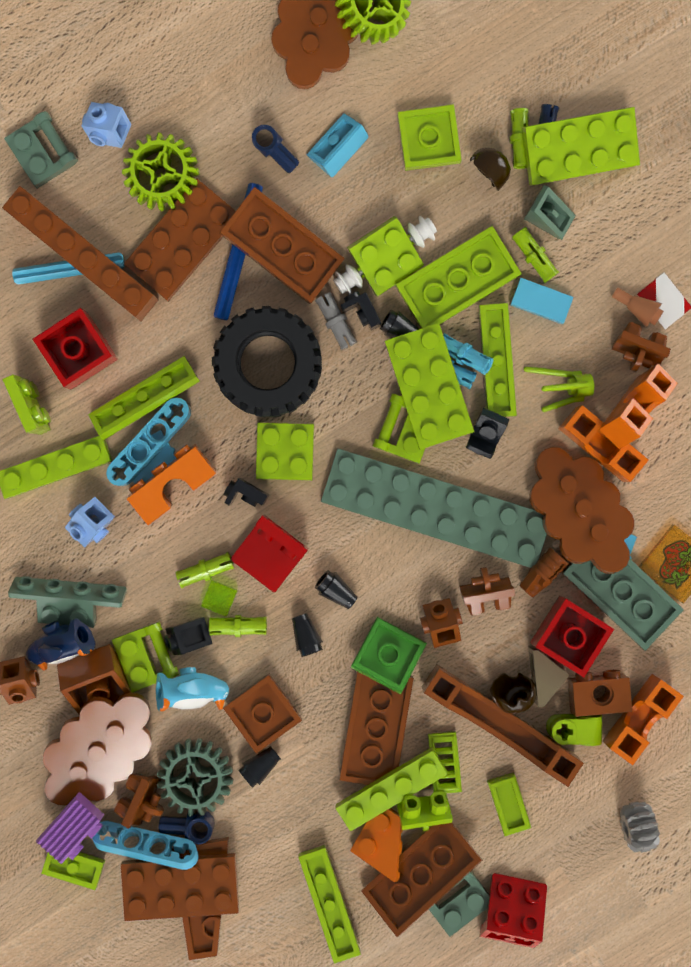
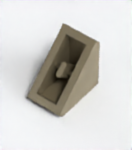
[528,646,570,707]

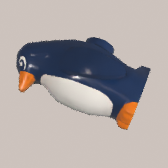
[26,618,96,671]

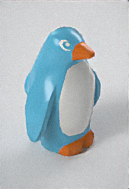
[156,667,229,711]

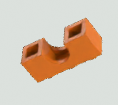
[599,364,678,449]
[558,405,649,482]
[127,444,216,525]
[603,674,684,765]

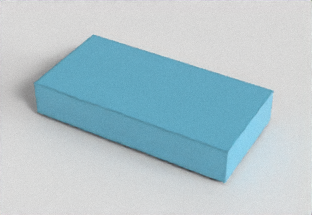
[510,278,574,325]

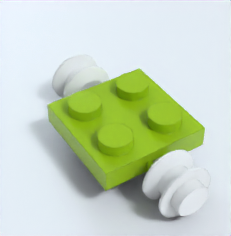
[333,216,437,297]

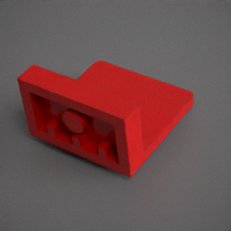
[231,515,309,592]
[479,873,547,948]

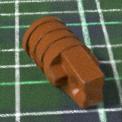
[519,547,569,598]

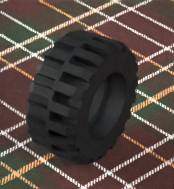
[212,306,322,417]

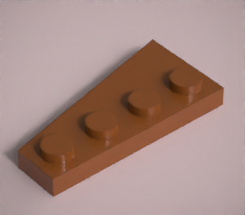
[172,837,229,960]

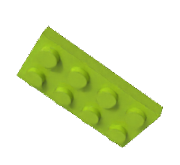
[522,107,640,185]
[395,226,522,329]
[384,323,474,450]

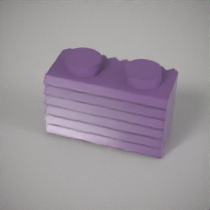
[36,792,105,864]

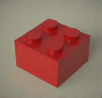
[32,308,118,390]
[530,595,614,678]

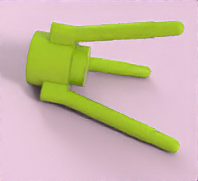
[524,366,594,412]

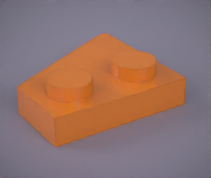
[350,808,403,882]

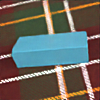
[306,113,369,177]

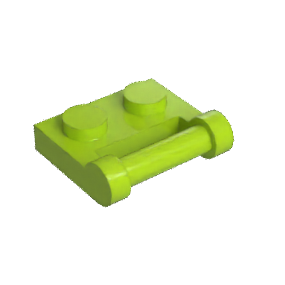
[372,393,425,464]
[112,622,179,692]

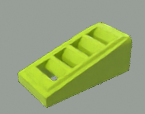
[428,731,462,794]

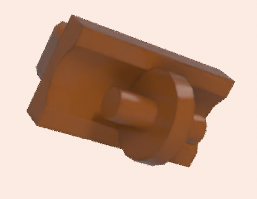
[612,322,671,372]
[459,567,515,616]
[114,773,164,829]

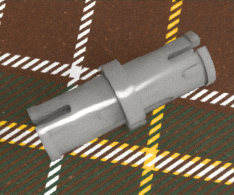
[315,292,357,351]

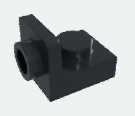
[341,291,381,331]
[466,408,509,459]
[223,478,269,507]
[164,617,213,655]

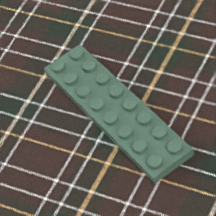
[321,449,547,568]

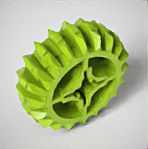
[335,0,412,45]
[122,132,199,211]

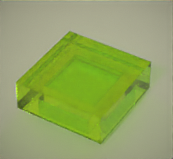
[201,580,238,617]

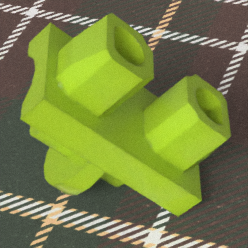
[396,791,453,831]

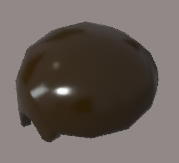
[470,148,511,191]
[490,673,537,714]

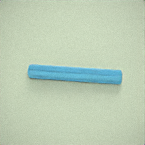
[12,252,125,285]

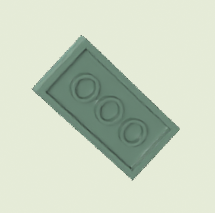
[561,559,684,651]

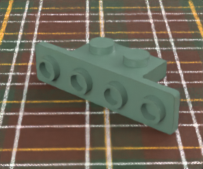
[8,576,127,628]

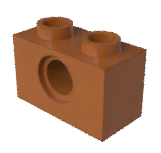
[567,669,632,717]

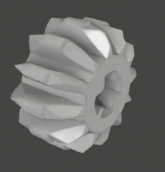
[620,802,660,853]

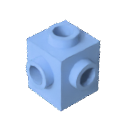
[81,102,132,148]
[65,497,115,548]

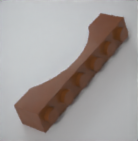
[2,186,159,321]
[422,664,584,787]

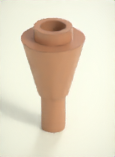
[612,288,664,328]

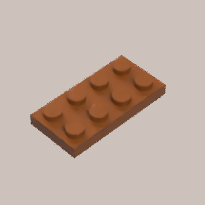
[124,178,236,302]
[219,187,345,304]
[339,671,414,785]
[361,823,483,937]
[121,853,239,921]

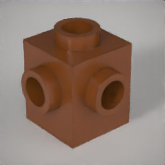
[420,598,463,648]
[0,656,40,705]

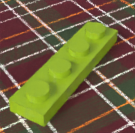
[479,303,517,417]
[88,356,200,440]
[0,436,113,499]
[335,747,447,832]
[298,845,361,964]

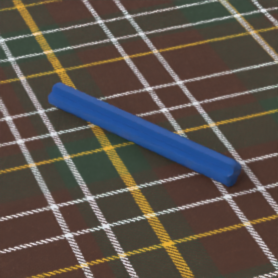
[214,183,263,320]

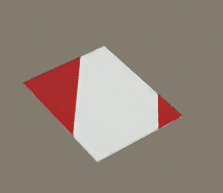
[637,273,691,329]

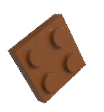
[223,673,302,754]

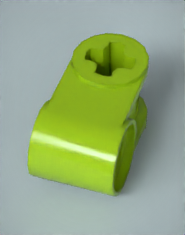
[546,714,602,746]

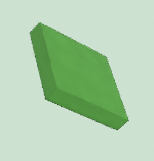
[350,617,427,694]

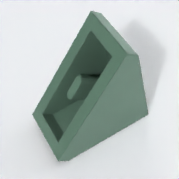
[524,185,576,240]

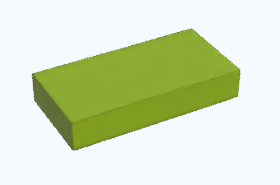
[487,772,531,836]

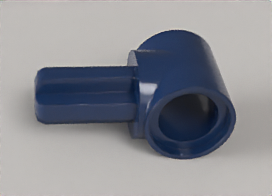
[252,125,299,173]
[158,811,215,844]

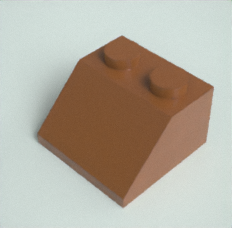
[57,644,134,715]

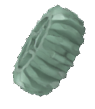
[157,738,234,816]

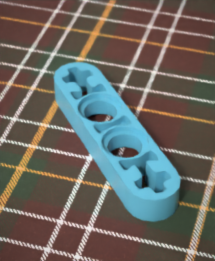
[106,398,191,487]
[92,821,199,870]

